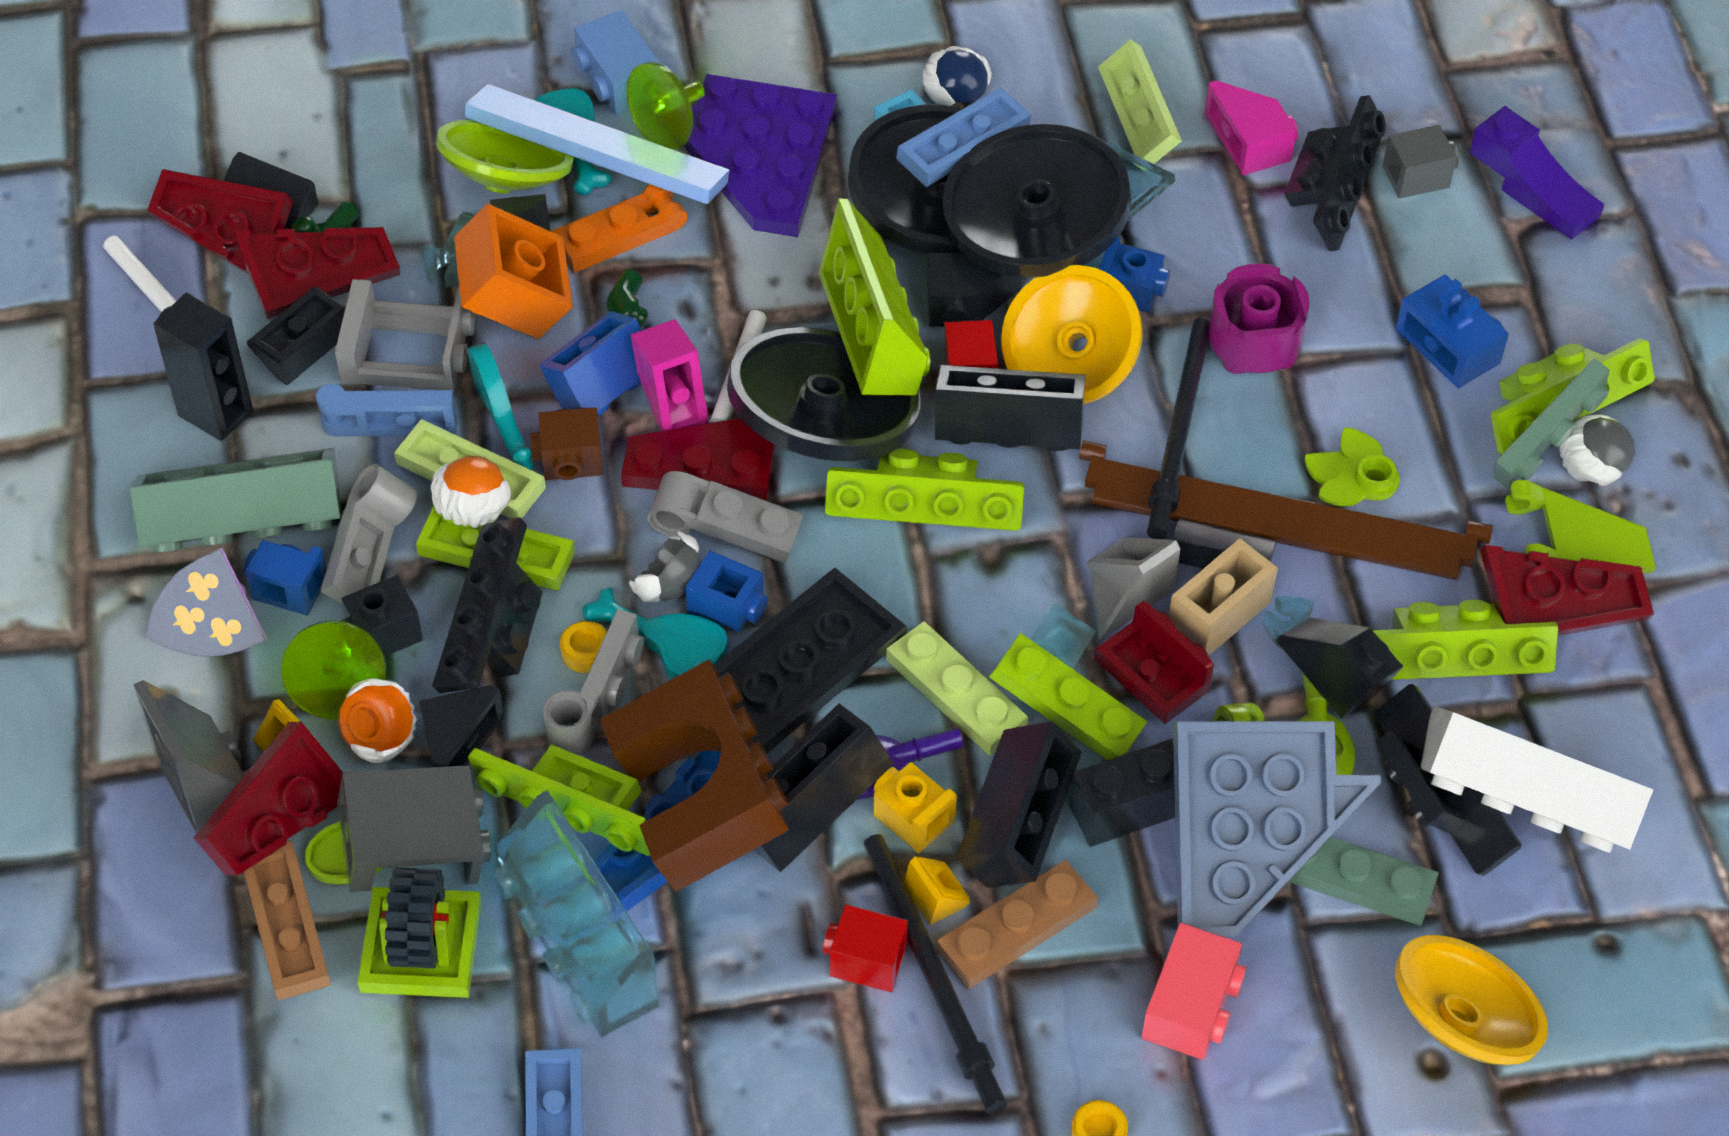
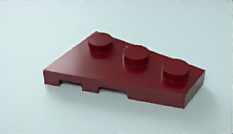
[147,169,294,275]
[233,227,400,319]
[621,418,776,500]
[1480,544,1654,636]
[193,721,343,876]

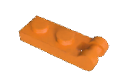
[552,184,688,273]

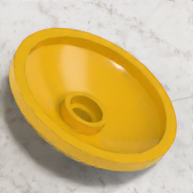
[1001,265,1143,405]
[1395,935,1548,1065]

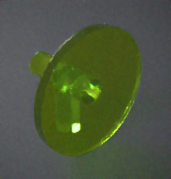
[626,62,704,150]
[281,620,386,720]

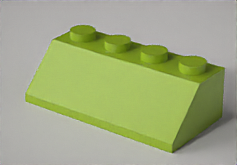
[819,198,931,395]

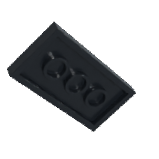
[714,567,907,754]

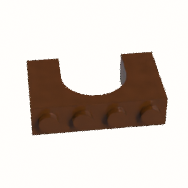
[600,659,789,892]

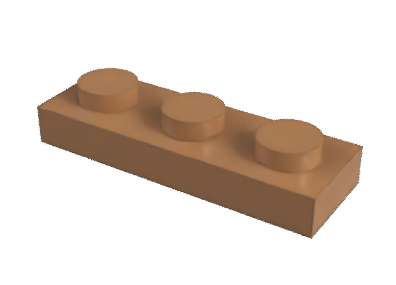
[244,840,331,1001]
[936,859,1098,990]

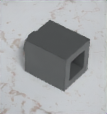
[1382,125,1459,199]

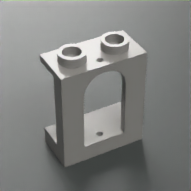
[335,279,476,391]

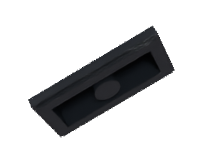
[223,152,319,229]
[247,286,346,385]
[1172,518,1276,568]

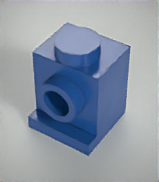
[1099,237,1170,313]
[244,540,327,616]
[685,551,768,633]

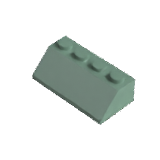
[129,448,341,552]

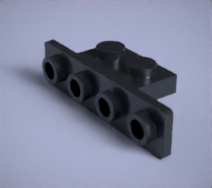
[1284,95,1386,251]
[432,517,543,694]
[1374,684,1522,876]

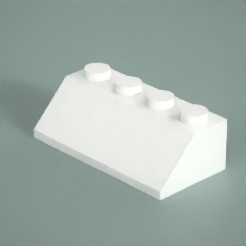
[1421,706,1653,853]

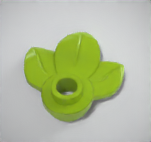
[1304,427,1400,506]

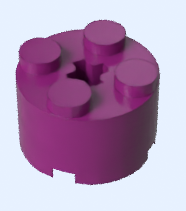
[1209,263,1310,374]

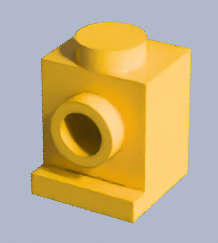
[874,762,957,854]

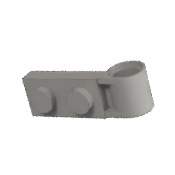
[320,463,417,605]
[647,471,803,564]
[543,609,644,755]

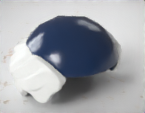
[922,46,992,106]

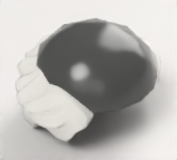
[1559,414,1636,486]
[629,531,700,602]

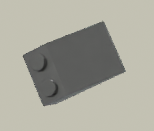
[133,680,249,834]

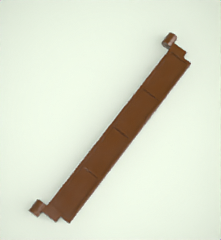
[1079,440,1493,580]

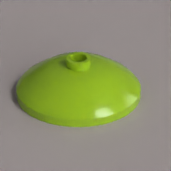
[436,119,574,194]

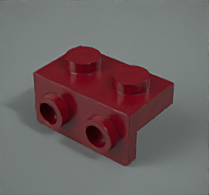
[1094,600,1214,725]

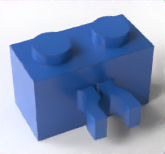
[1396,274,1509,389]
[538,311,642,416]

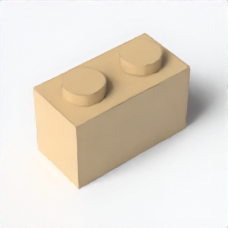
[1169,538,1278,655]

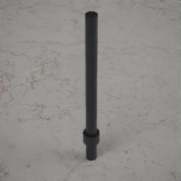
[1147,318,1210,539]
[863,834,1007,1114]

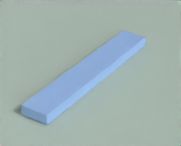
[465,84,729,204]

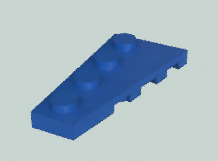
[582,751,721,918]

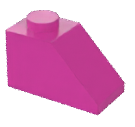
[1204,80,1298,175]
[631,319,709,431]

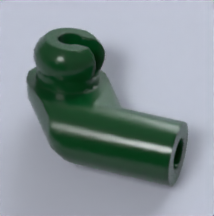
[292,201,359,233]
[606,269,648,327]

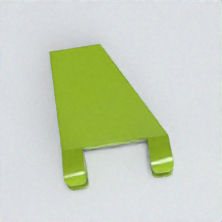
[1505,480,1656,573]

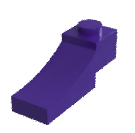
[1470,106,1604,240]

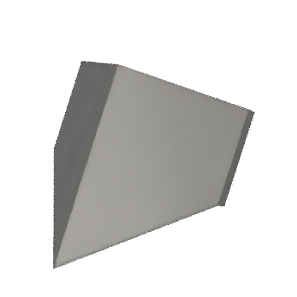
[1086,537,1180,641]

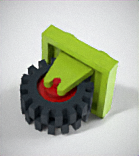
[358,867,482,998]

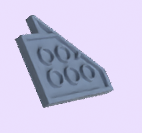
[1173,721,1381,938]

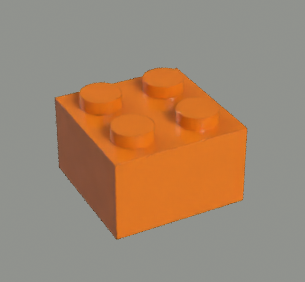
[454,203,573,339]

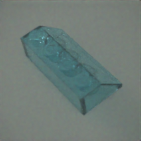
[492,790,659,1037]

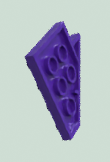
[658,74,837,237]

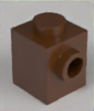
[530,407,603,480]

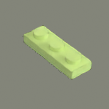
[1098,39,1182,169]
[394,419,546,519]
[886,621,1028,756]

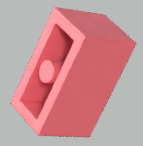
[1141,922,1247,1060]

